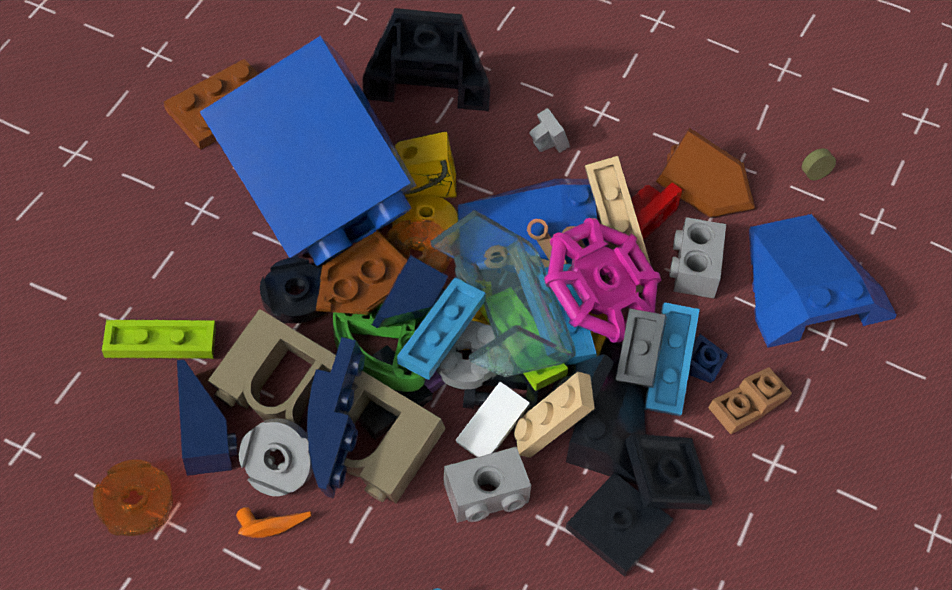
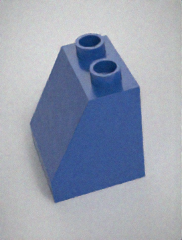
[200,36,417,267]

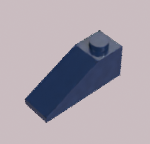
[177,360,238,476]

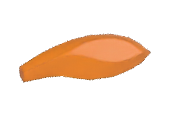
[236,507,311,538]

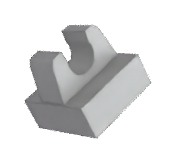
[529,108,570,153]

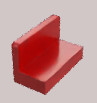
[631,183,682,241]

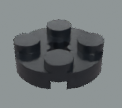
[260,257,326,324]

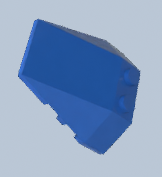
[458,179,597,283]
[749,214,897,348]

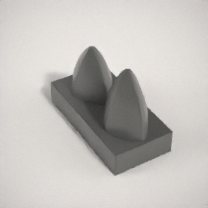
[616,309,667,388]

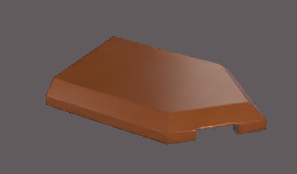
[655,127,755,218]
[316,230,407,315]

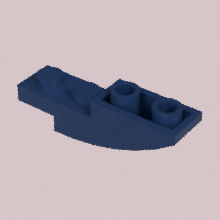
[307,337,365,498]

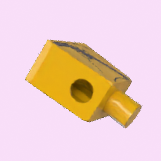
[395,132,457,197]

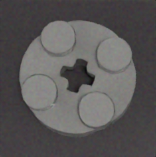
[436,320,503,389]
[239,418,313,496]

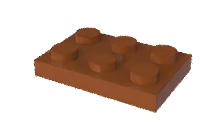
[164,59,259,150]

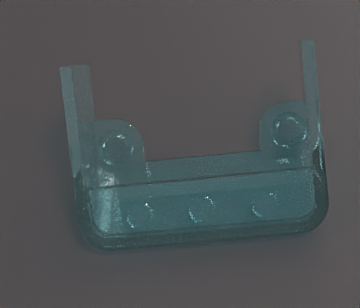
[430,210,576,377]

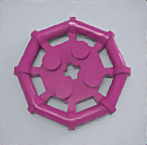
[544,218,661,343]

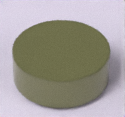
[802,148,836,180]

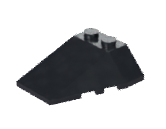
[362,8,491,111]

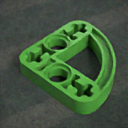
[333,304,431,392]

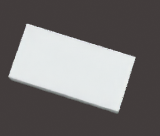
[456,382,530,457]

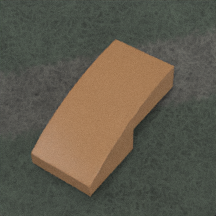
[708,367,792,434]

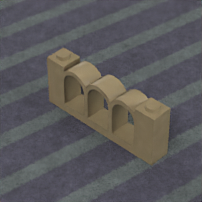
[208,309,445,503]

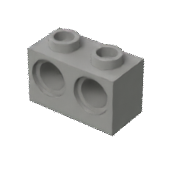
[669,217,726,298]

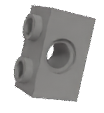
[444,447,531,523]

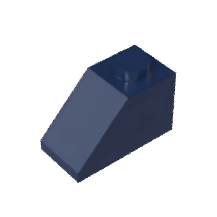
[371,255,448,328]

